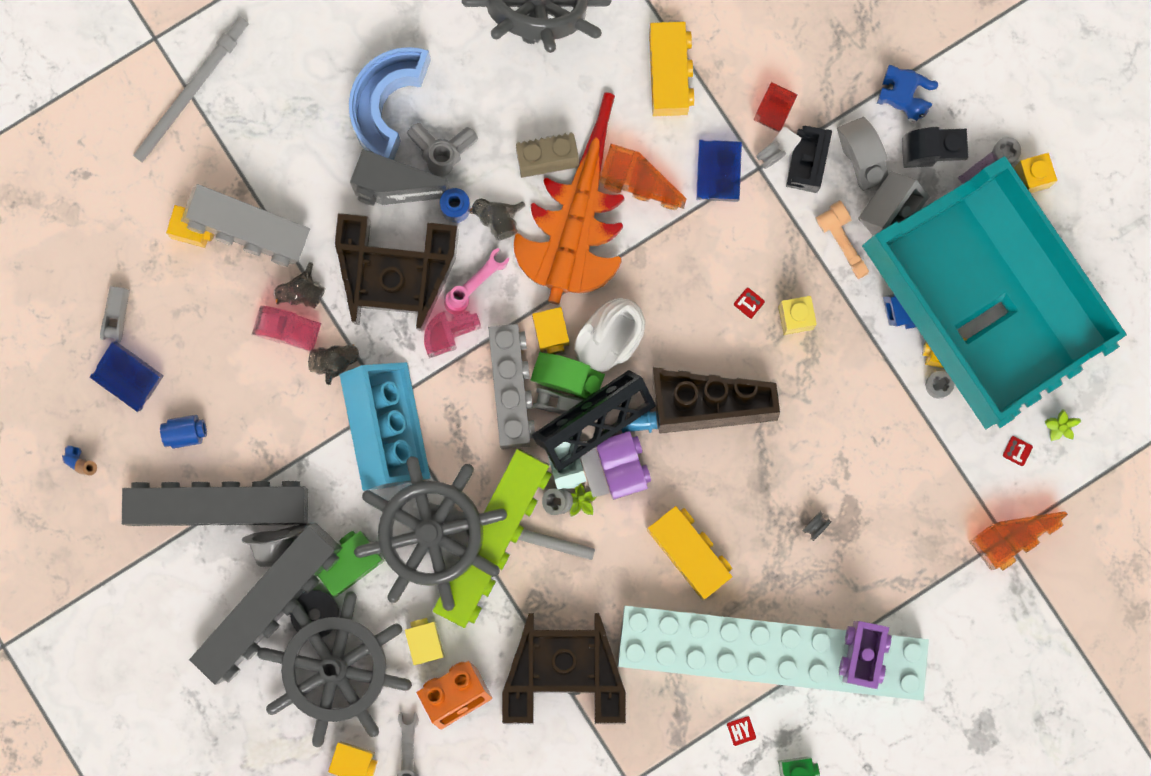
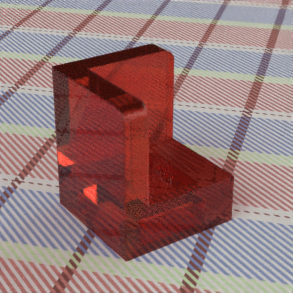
[754,82,798,132]

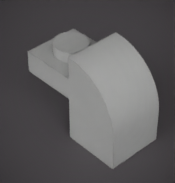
[837,116,889,191]

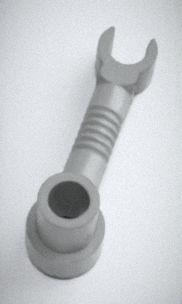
[397,712,419,776]

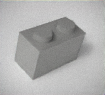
[858,171,930,235]

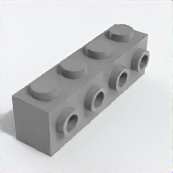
[181,184,310,267]
[488,324,535,449]

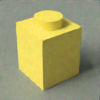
[778,296,817,335]
[405,618,445,665]

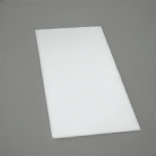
[577,441,610,497]

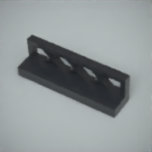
[532,370,656,471]

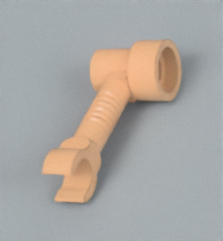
[816,200,869,279]

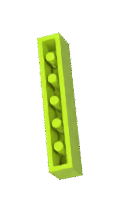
[432,448,552,628]

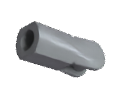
[100,286,130,342]
[533,388,584,414]

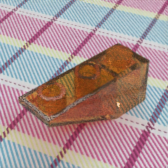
[600,144,687,210]
[969,511,1068,571]

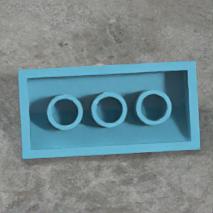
[339,362,431,491]

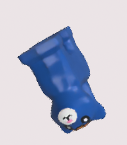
[877,65,938,122]

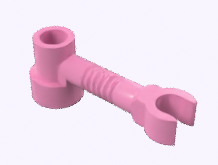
[444,248,509,315]

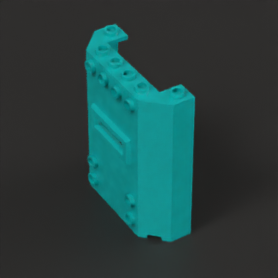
[862,156,1127,430]

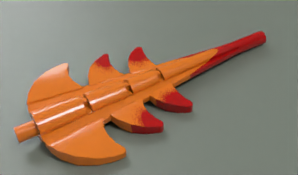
[514,92,625,305]

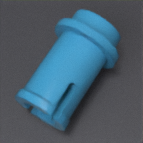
[621,411,658,433]

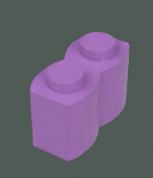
[596,431,651,500]

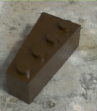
[652,367,780,434]

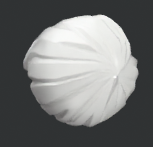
[574,298,645,372]

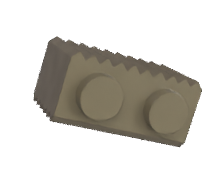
[516,132,579,178]

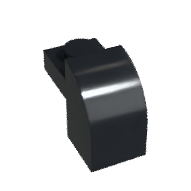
[902,127,969,168]

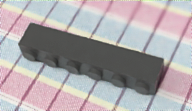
[122,481,308,526]
[189,523,342,685]

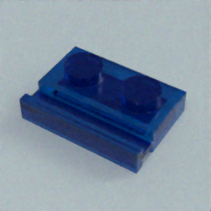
[696,140,742,202]
[89,341,164,412]

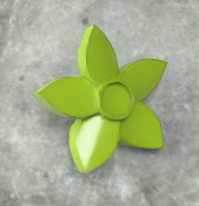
[1044,409,1081,441]
[570,483,596,517]

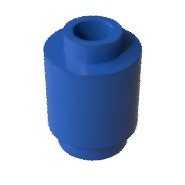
[440,188,471,223]
[160,415,207,449]

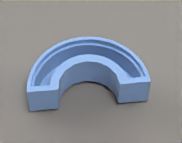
[349,47,431,160]

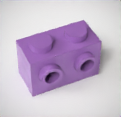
[839,621,892,689]

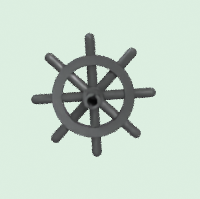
[461,0,612,53]
[354,456,507,611]
[257,591,412,748]

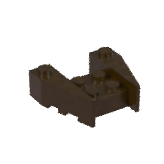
[335,213,459,332]
[502,613,626,724]

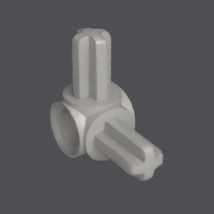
[407,123,478,176]

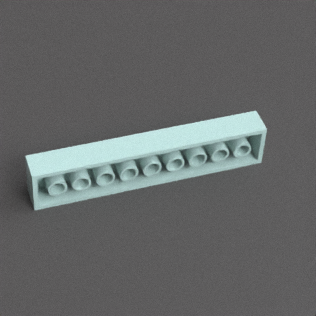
[617,606,929,701]

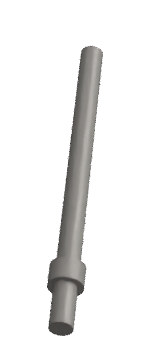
[133,17,249,163]
[418,503,595,560]

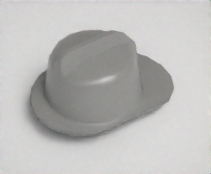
[242,523,311,567]

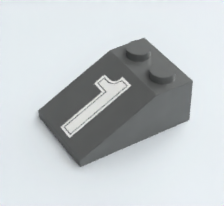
[350,149,449,206]

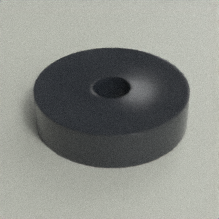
[290,590,340,637]

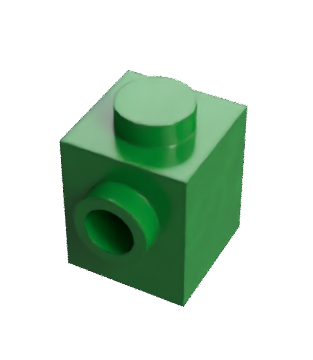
[778,756,820,776]

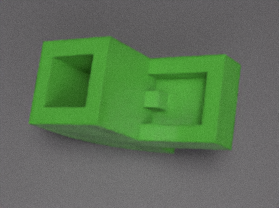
[530,352,605,399]

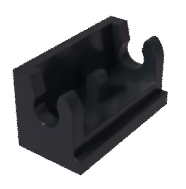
[786,126,832,193]

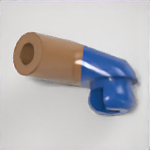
[62,446,97,476]

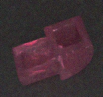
[252,306,321,352]
[424,311,481,359]

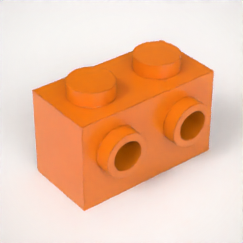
[416,661,493,730]

